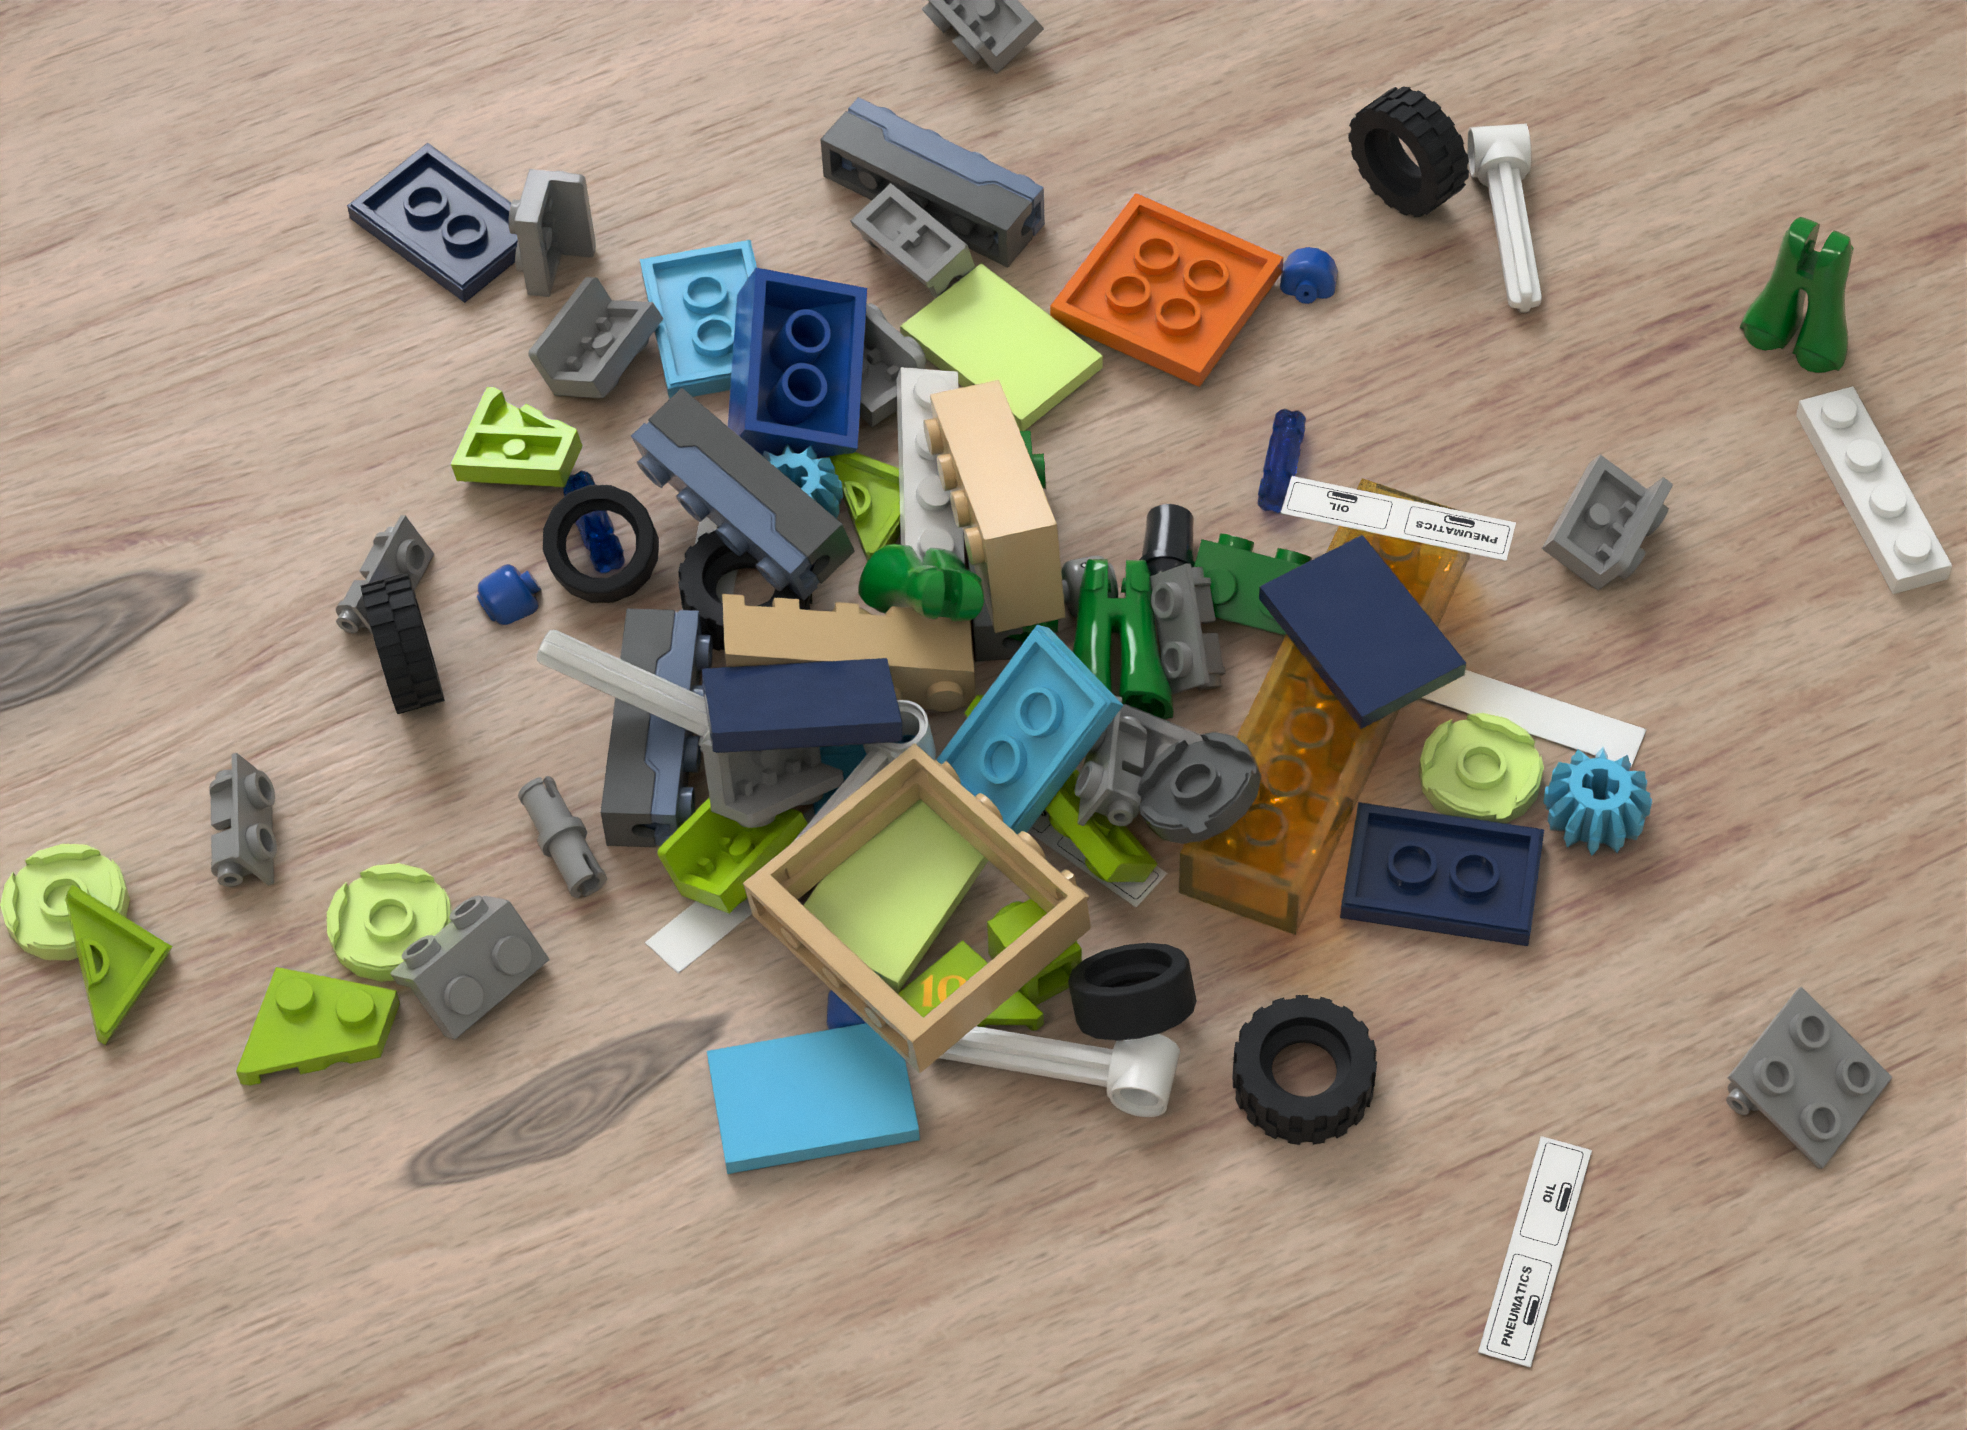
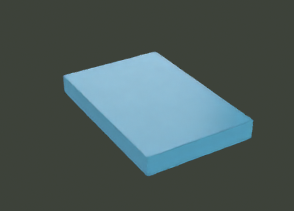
[640,240,757,399]
[936,625,1123,834]
[707,1023,920,1174]

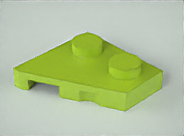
[451,387,583,487]
[236,967,400,1086]

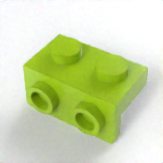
[657,797,808,914]

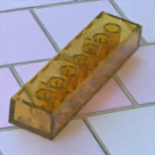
[1179,478,1470,935]

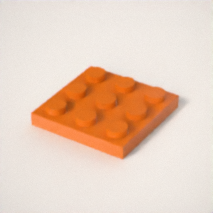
[1050,193,1284,387]

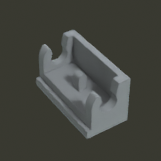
[850,183,975,298]

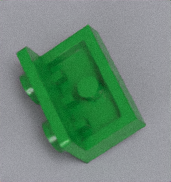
[1194,533,1312,638]

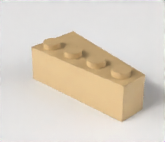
[923,380,1066,633]
[722,594,976,712]

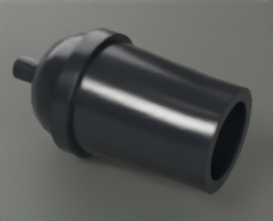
[1139,504,1195,576]

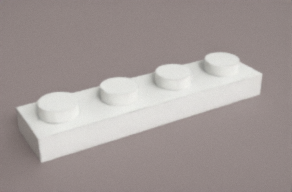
[897,367,964,563]
[1796,386,1952,594]

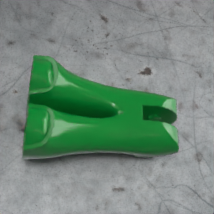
[1739,217,1854,373]
[858,544,984,621]
[1072,559,1174,720]

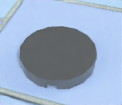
[1137,732,1261,844]

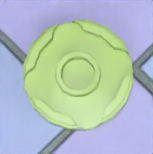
[1419,713,1544,824]
[0,844,130,961]
[327,863,452,982]

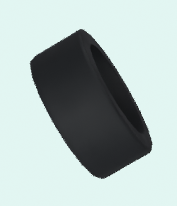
[543,485,659,603]
[1068,943,1197,1041]

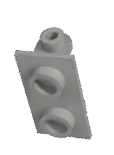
[336,515,434,633]
[1150,563,1226,695]
[1075,695,1147,826]
[209,753,277,887]

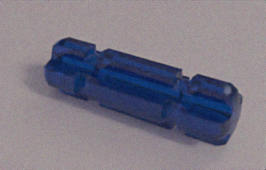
[1257,408,1306,513]
[563,470,625,574]

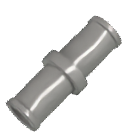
[518,776,607,898]

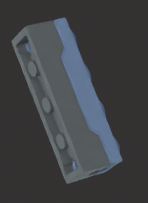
[820,97,1045,268]
[631,388,855,600]
[600,608,713,848]

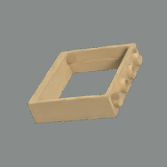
[743,743,1091,1073]

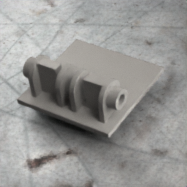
[1726,987,1892,1169]

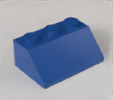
[728,268,867,458]

